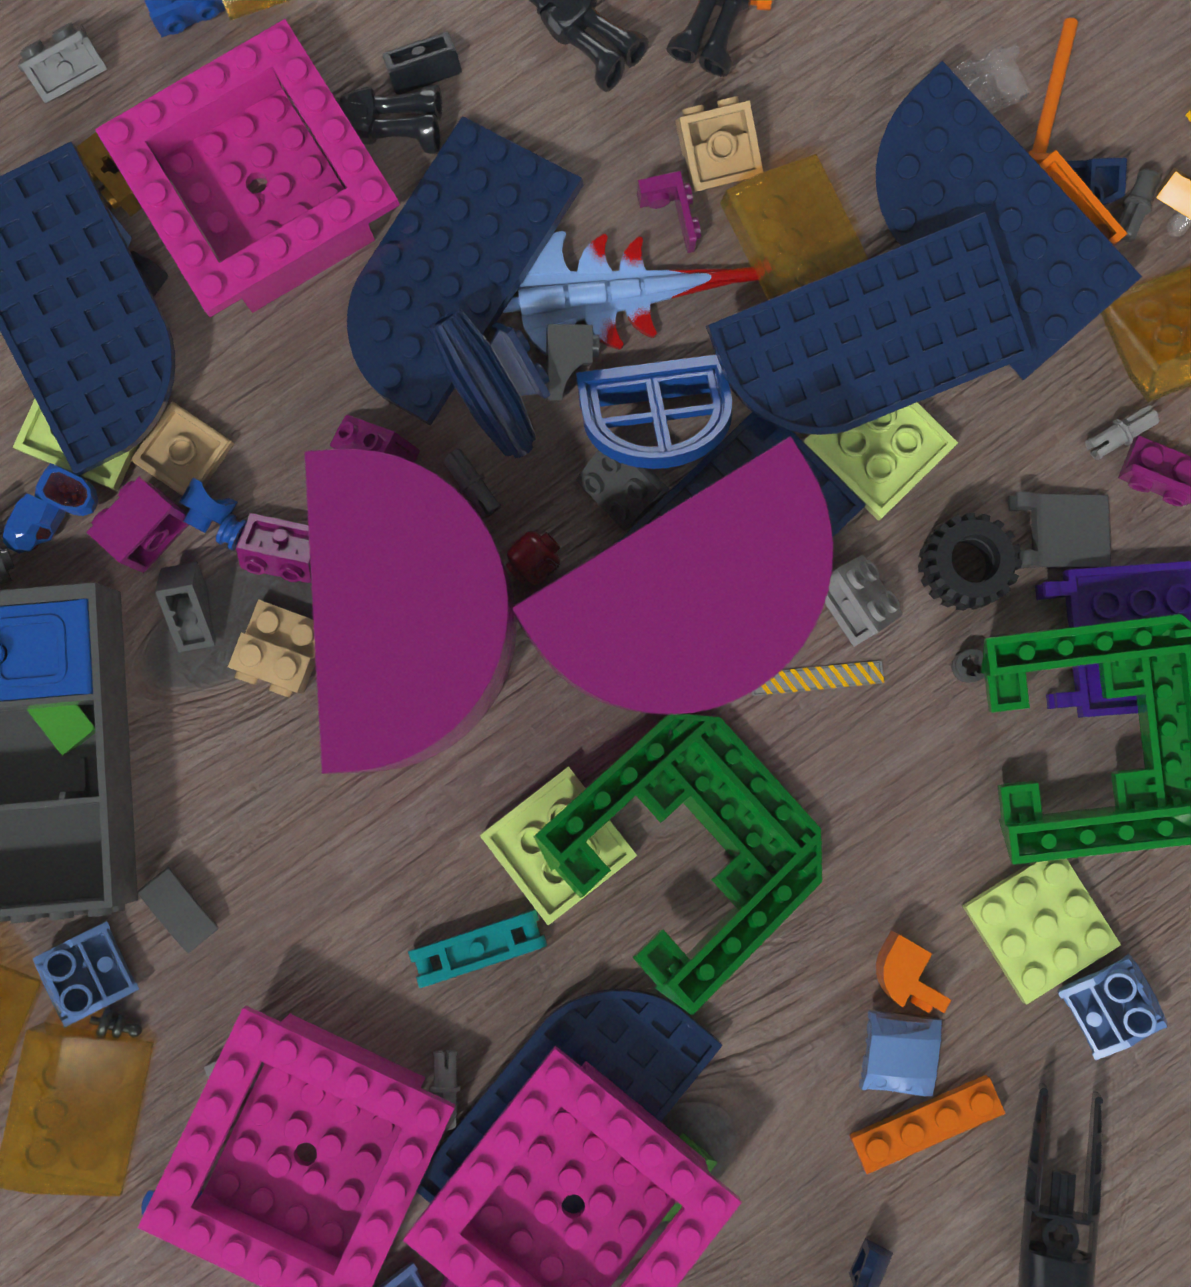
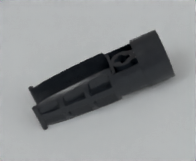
[1018,1083,1103,1287]

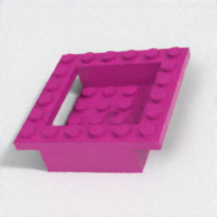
[95,19,400,317]
[137,1006,456,1287]
[403,1046,742,1287]

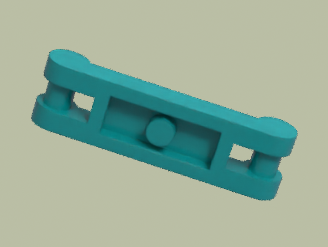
[408,909,548,988]

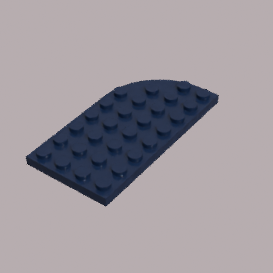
[876,61,1142,381]

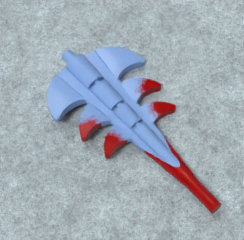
[503,231,770,355]

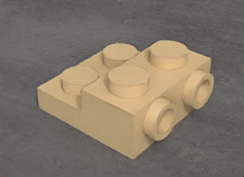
[675,96,764,192]
[228,599,316,698]

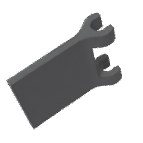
[1008,492,1111,569]

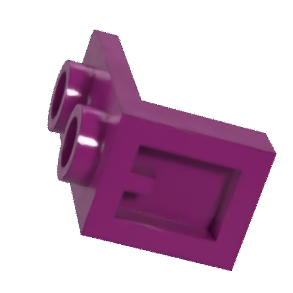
[637,171,701,253]
[330,415,420,463]

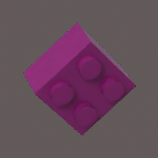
[86,477,189,573]

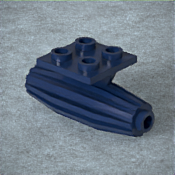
[428,309,551,458]

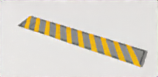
[752,661,884,696]

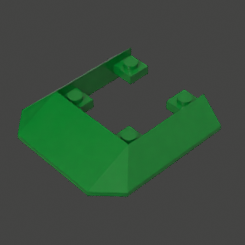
[981,614,1191,865]
[533,714,822,1015]

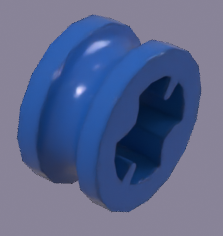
[216,513,247,551]

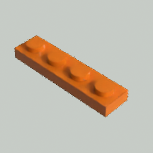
[849,1075,1006,1174]

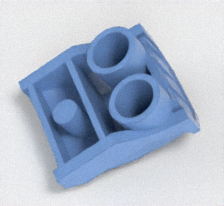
[32,921,139,1028]
[1058,954,1168,1060]
[859,1010,942,1096]

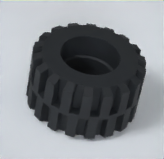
[918,513,1022,611]

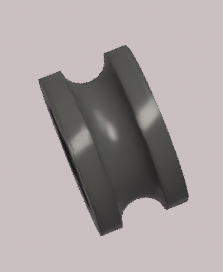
[951,649,984,683]

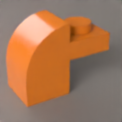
[876,930,951,1013]

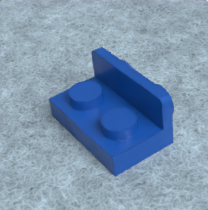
[144,0,226,38]

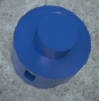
[179,478,238,533]

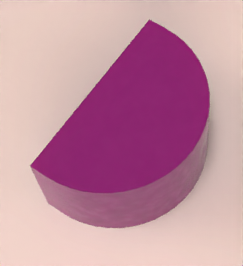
[512,437,833,714]
[304,449,517,774]

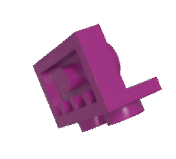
[1118,435,1191,506]
[236,513,311,583]

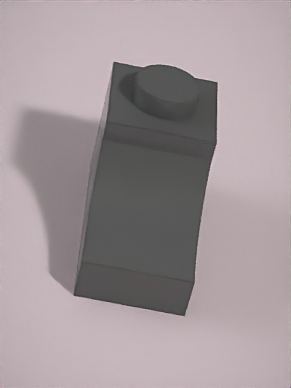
[546,324,599,402]
[155,562,216,653]

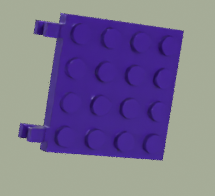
[1035,561,1191,718]

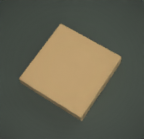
[130,401,234,496]

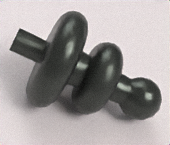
[89,1007,142,1039]

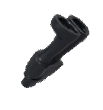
[529,0,649,92]
[666,0,751,77]
[335,85,442,154]

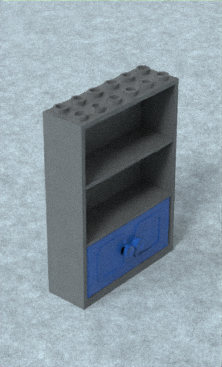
[0,582,138,923]

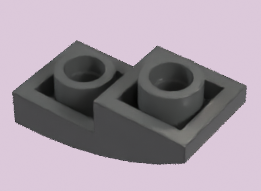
[137,867,218,954]

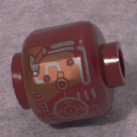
[506,531,561,585]

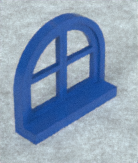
[576,355,732,469]

